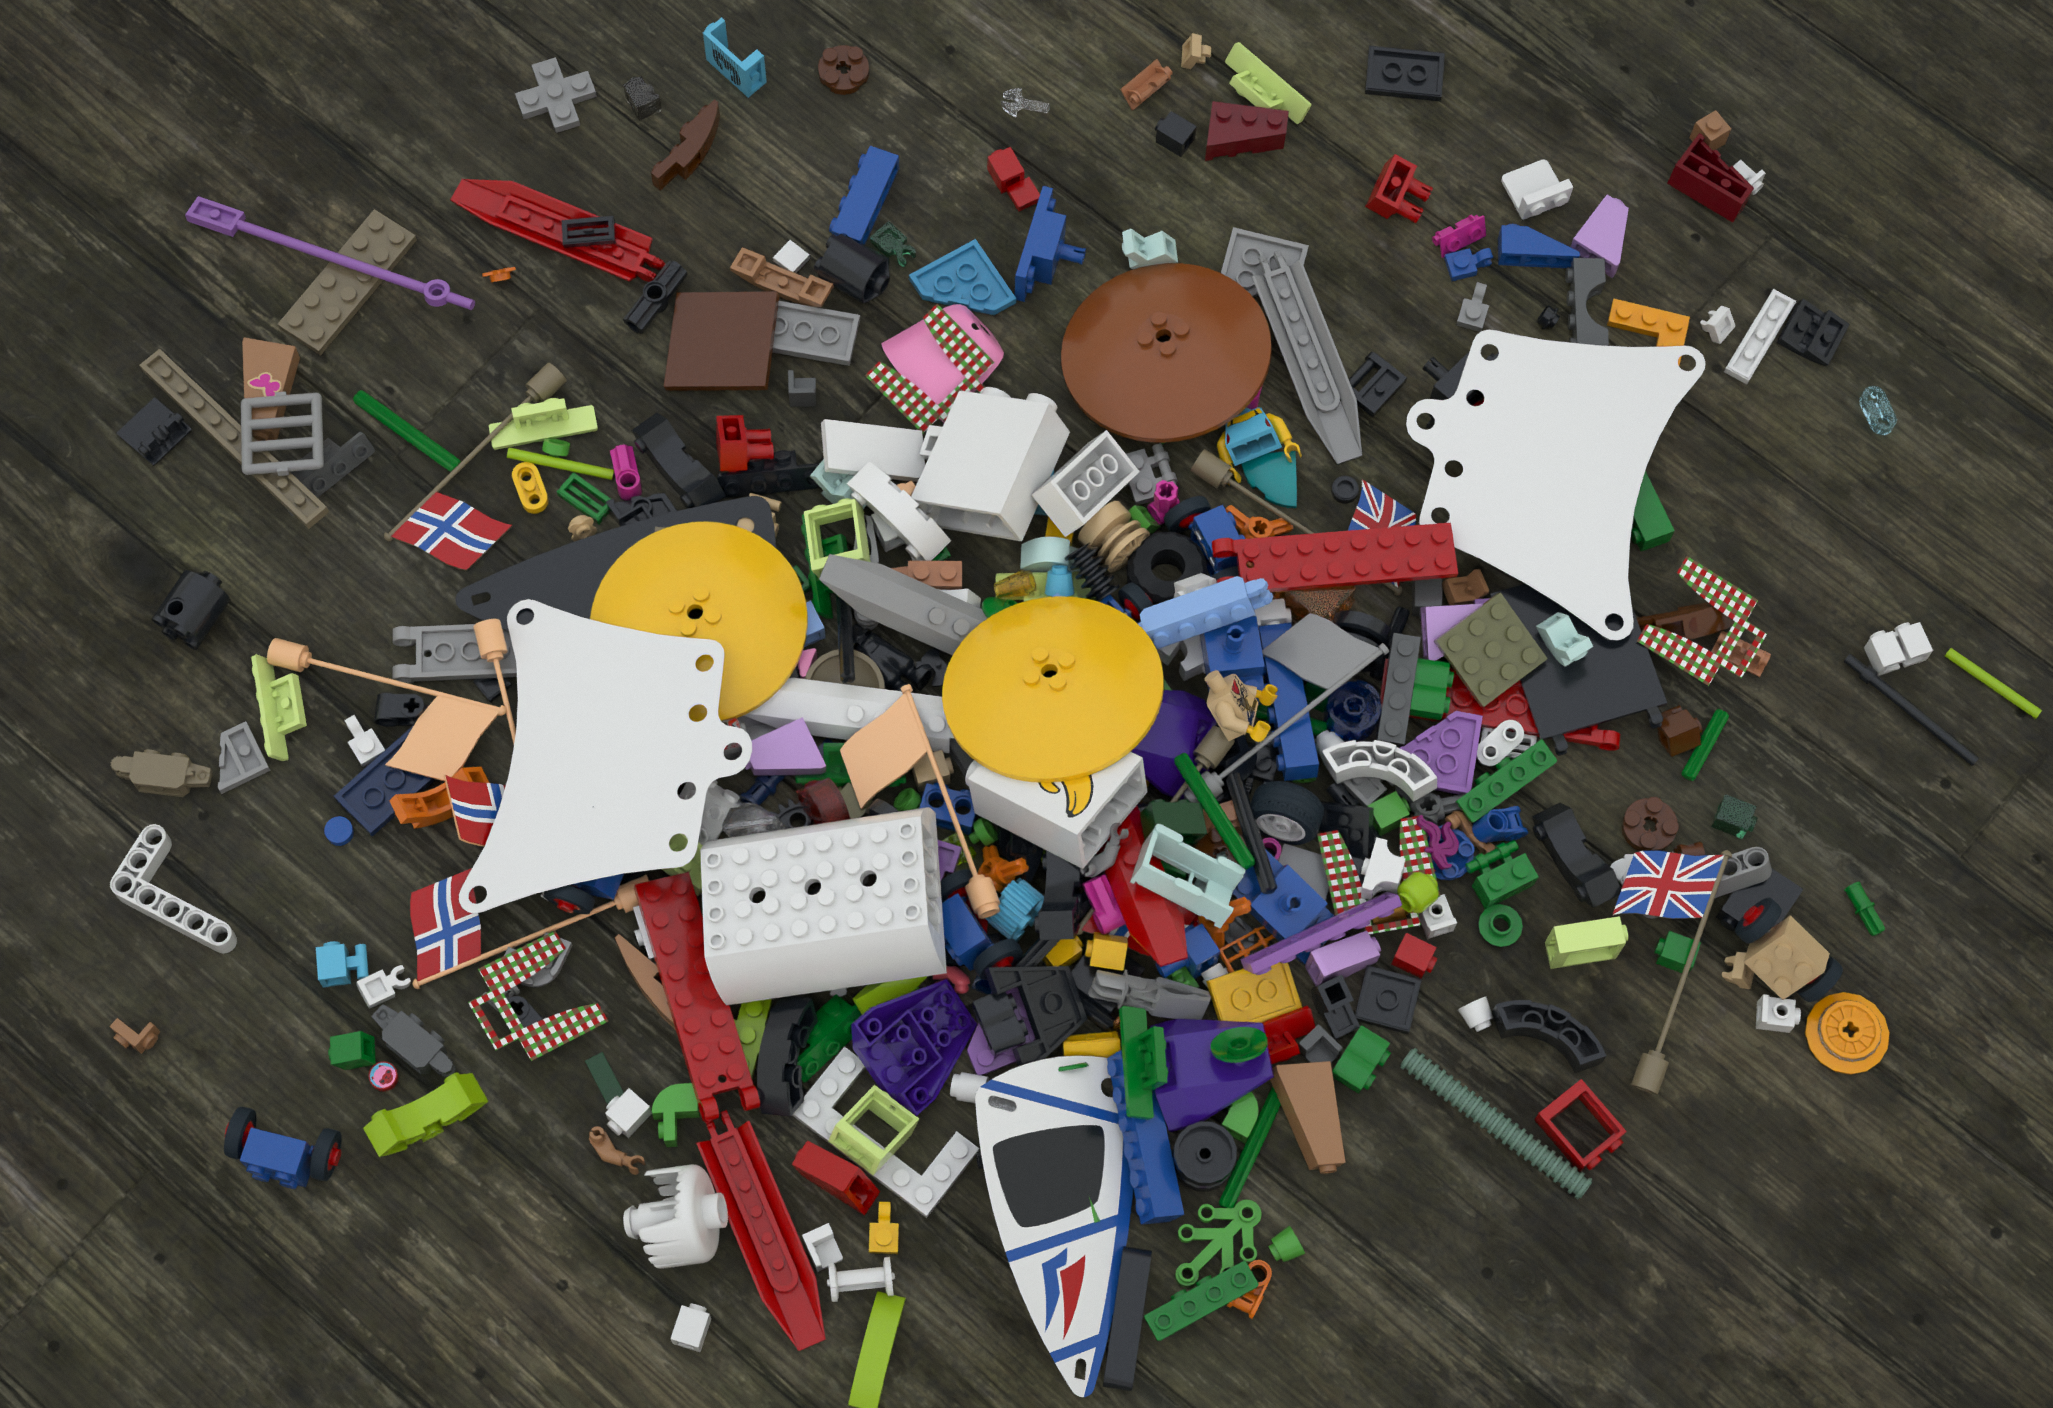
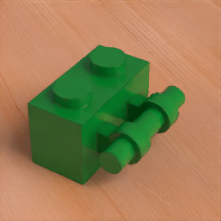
[1465,840,1539,909]

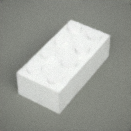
[1032,430,1140,537]

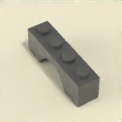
[1565,258,1609,346]
[1376,633,1421,748]

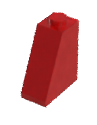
[792,1140,880,1215]

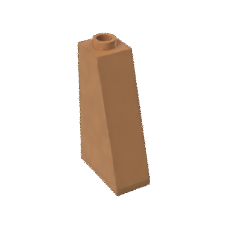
[1270,1061,1346,1174]

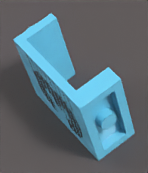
[703,17,767,98]

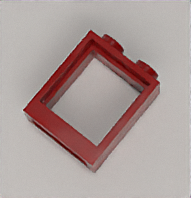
[1534,1079,1627,1172]

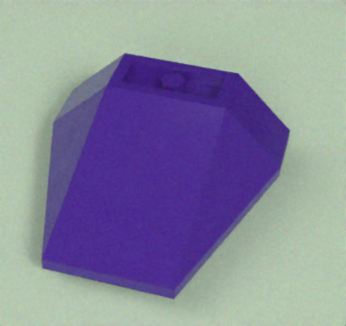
[1131,690,1217,800]
[851,979,977,1116]
[1149,1019,1274,1132]

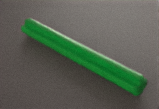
[353,390,461,472]
[1174,753,1255,870]
[1219,1086,1281,1209]

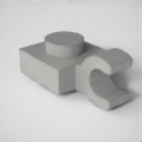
[1456,282,1489,332]

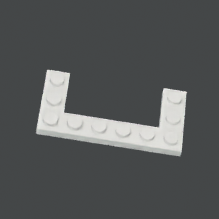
[792,1047,979,1218]

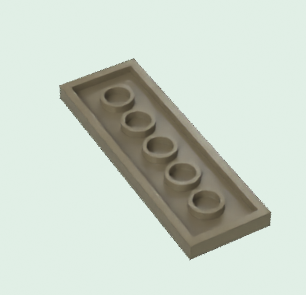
[277,209,417,356]

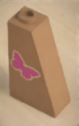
[242,338,300,441]

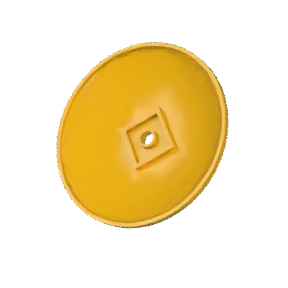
[590,522,808,722]
[942,596,1164,783]

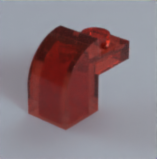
[796,777,850,824]

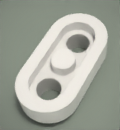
[1476,720,1524,766]

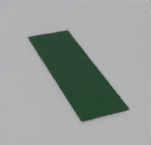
[585,1052,624,1105]

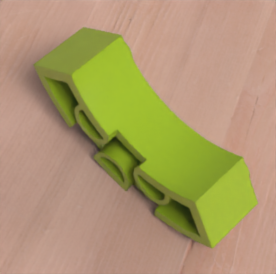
[363,1072,489,1157]

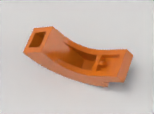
[389,767,489,828]

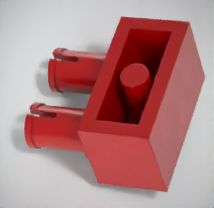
[1365,154,1433,223]
[716,415,774,472]

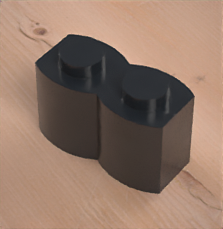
[971,991,1028,1056]

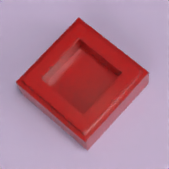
[1006,177,1040,211]

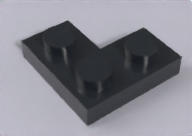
[1318,801,1374,860]

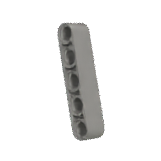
[1643,847,1772,919]

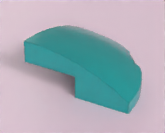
[1241,451,1297,508]

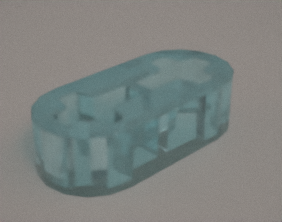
[1859,386,1897,435]

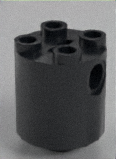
[814,233,890,304]
[151,570,231,650]

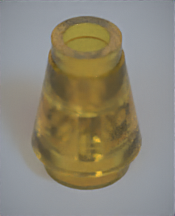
[994,569,1036,598]

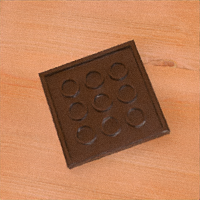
[664,291,779,391]

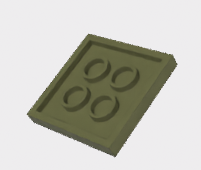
[1434,592,1548,707]

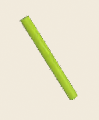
[507,448,614,480]
[1945,648,2042,719]

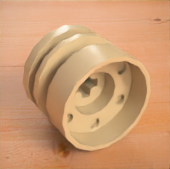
[1078,501,1150,572]

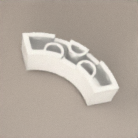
[847,461,951,561]
[1322,740,1437,802]

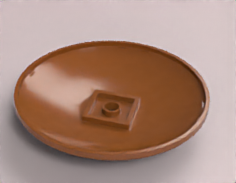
[1061,263,1272,443]

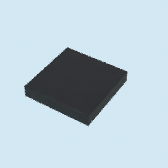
[1355,965,1422,1034]

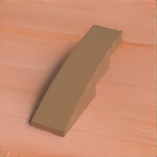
[615,934,676,1030]

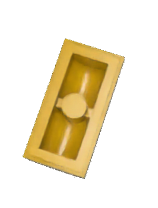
[1062,1031,1121,1058]

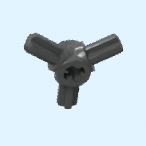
[1395,786,1465,841]

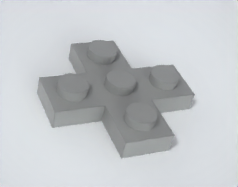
[515,57,597,133]

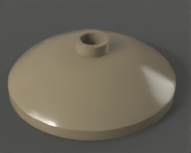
[805,649,885,689]

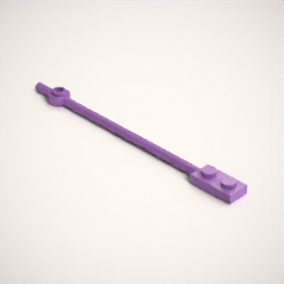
[185,196,475,310]

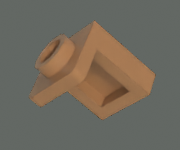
[1442,569,1489,606]
[110,1018,160,1054]

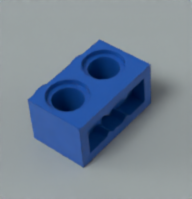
[920,783,977,835]

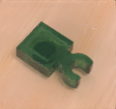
[870,221,916,267]

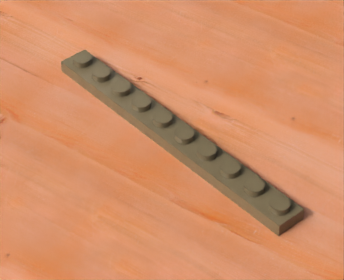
[139,349,329,529]

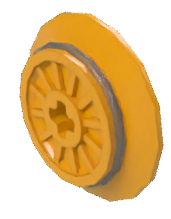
[1805,992,1889,1075]

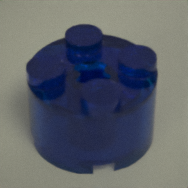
[1324,680,1381,742]

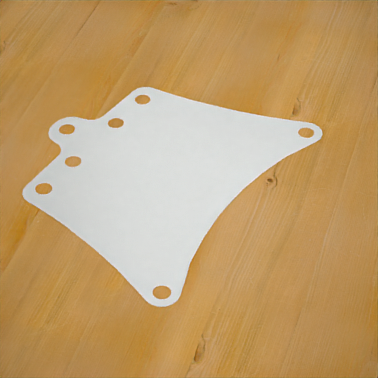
[1406,330,1705,640]
[459,599,752,913]

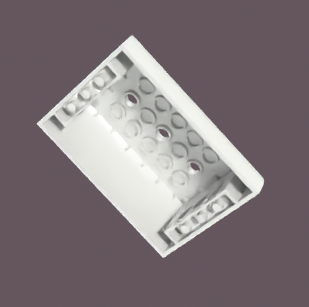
[700,807,947,1005]

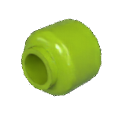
[1397,872,1439,913]

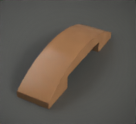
[730,247,834,307]

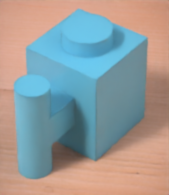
[316,941,369,987]

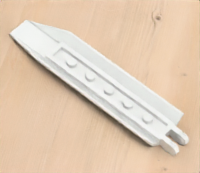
[743,678,954,753]

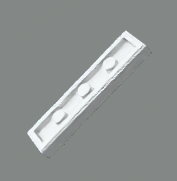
[1724,289,1796,384]

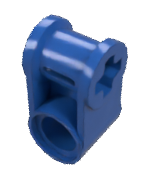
[1472,806,1528,843]

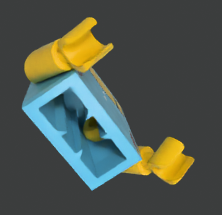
[1217,407,1302,486]

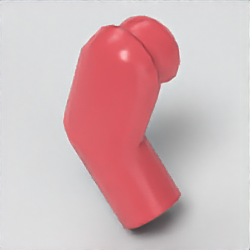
[933,966,970,994]

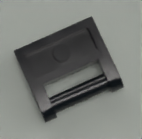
[1349,352,1407,417]

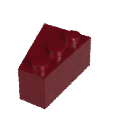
[1205,101,1289,161]
[1667,133,1754,222]

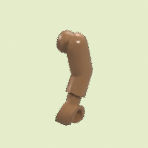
[1445,810,1495,855]
[589,1126,646,1175]

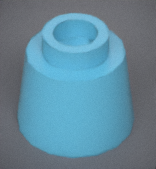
[1044,565,1074,597]

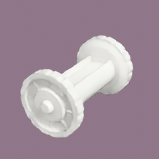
[827,1257,895,1302]

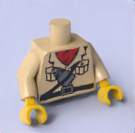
[1205,670,1278,742]

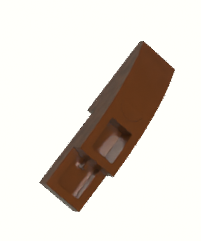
[651,99,720,191]
[1636,602,1735,640]

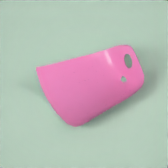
[881,304,1004,423]

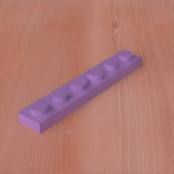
[1241,892,1402,975]

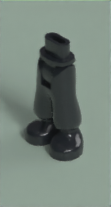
[852,623,934,693]

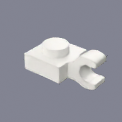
[344,715,385,767]

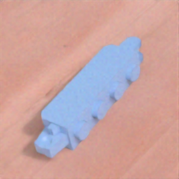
[1138,576,1273,649]

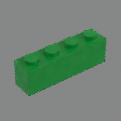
[1630,471,1675,552]

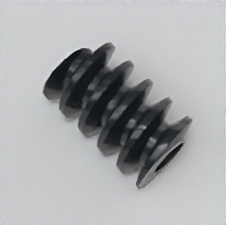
[1064,543,1120,601]

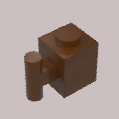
[1658,705,1702,757]

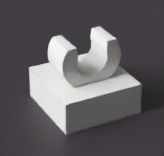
[1700,306,1735,344]

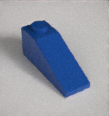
[1498,224,1580,268]

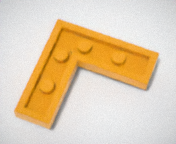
[1607,299,1690,366]

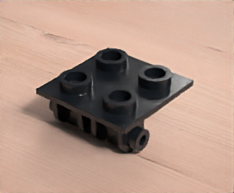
[116,397,192,466]

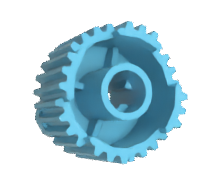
[985,878,1044,942]

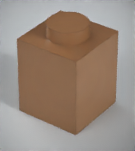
[1690,110,1731,151]

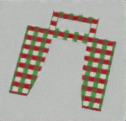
[865,304,994,434]
[1637,556,1767,686]
[1317,816,1441,934]
[468,931,609,1061]

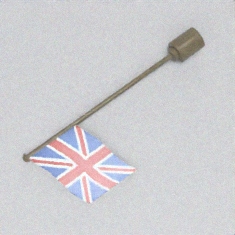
[1190,449,1416,595]
[1612,850,1732,1095]

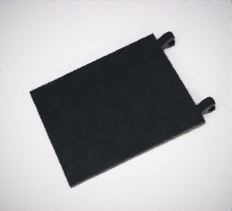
[1490,584,1667,756]

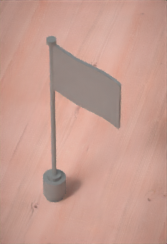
[1183,613,1389,808]

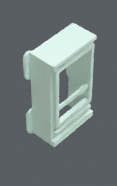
[1130,824,1245,928]

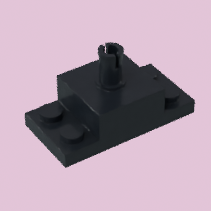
[1423,352,1499,430]

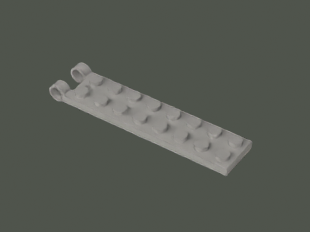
[392,624,517,684]

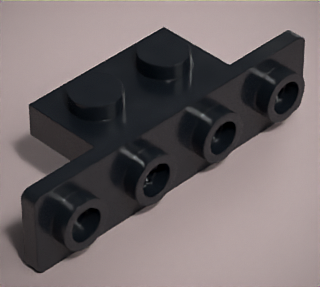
[717,450,821,498]

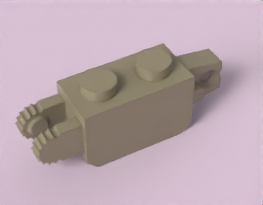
[110,749,213,797]

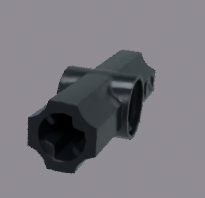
[623,261,688,334]

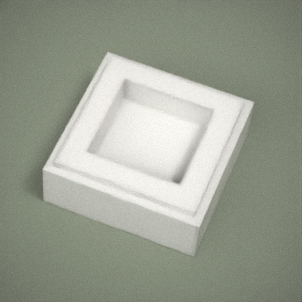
[773,240,810,273]

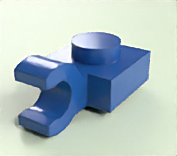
[1444,248,1493,281]

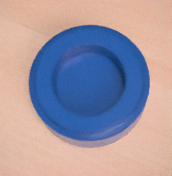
[324,816,354,846]

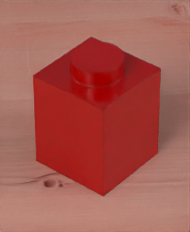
[987,147,1025,194]
[1391,933,1438,979]

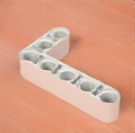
[110,824,237,954]

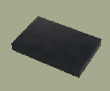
[1365,46,1445,102]

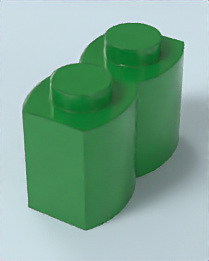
[1409,658,1454,720]
[1332,1025,1391,1094]

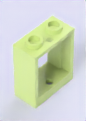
[804,498,870,578]
[1545,916,1628,969]
[828,1085,919,1176]

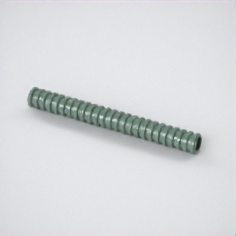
[1400,1048,1592,1199]

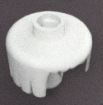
[623,1164,728,1268]

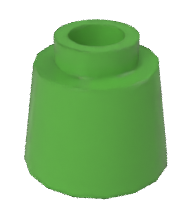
[1268,1226,1305,1262]

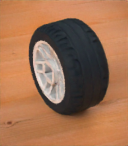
[1251,781,1324,845]

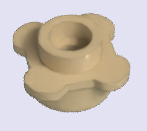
[568,515,597,542]

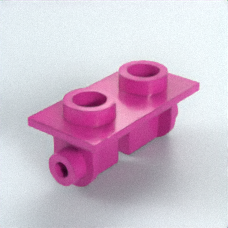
[1432,215,1486,258]

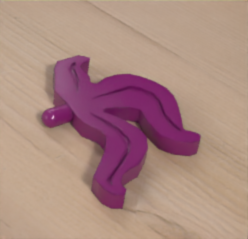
[1416,815,1459,869]

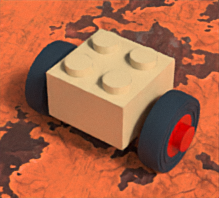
[1735,898,1843,1002]

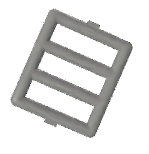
[241,391,324,476]

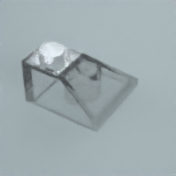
[722,803,787,838]

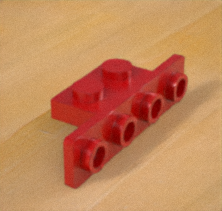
[1262,1006,1315,1064]

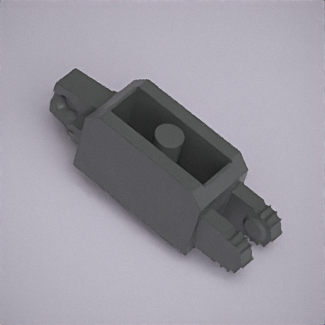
[371,1004,457,1079]

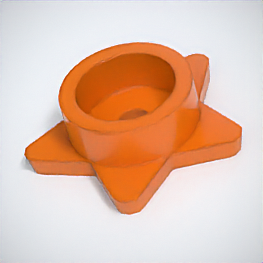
[482,267,516,282]

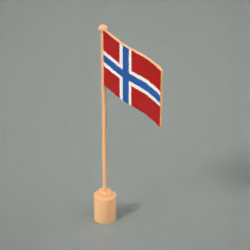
[444,619,516,847]
[410,868,649,989]

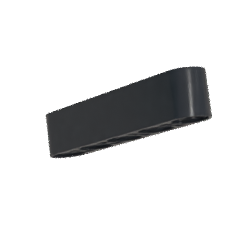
[1103,1246,1152,1391]

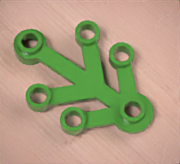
[1175,1200,1261,1288]

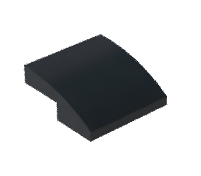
[1777,298,1850,366]
[1071,955,1145,1014]

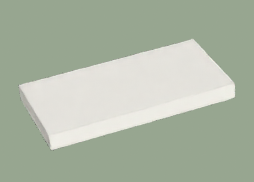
[821,419,925,482]

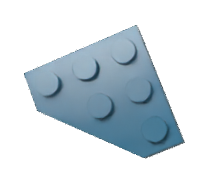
[909,239,1016,315]

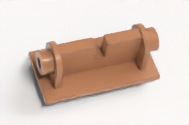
[1120,59,1173,110]
[1711,631,1771,677]

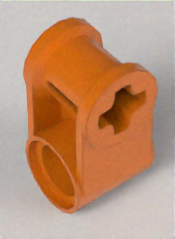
[1227,1260,1272,1319]

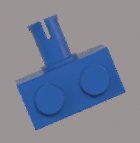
[1155,923,1220,979]

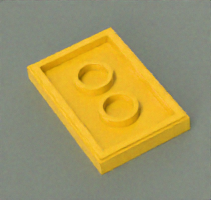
[1206,962,1302,1023]

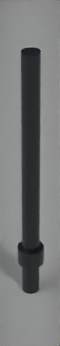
[1843,654,1979,766]

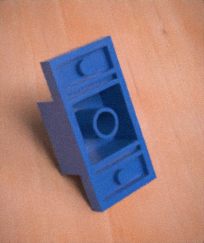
[1015,186,1086,302]
[1200,616,1265,705]
[1232,849,1334,965]

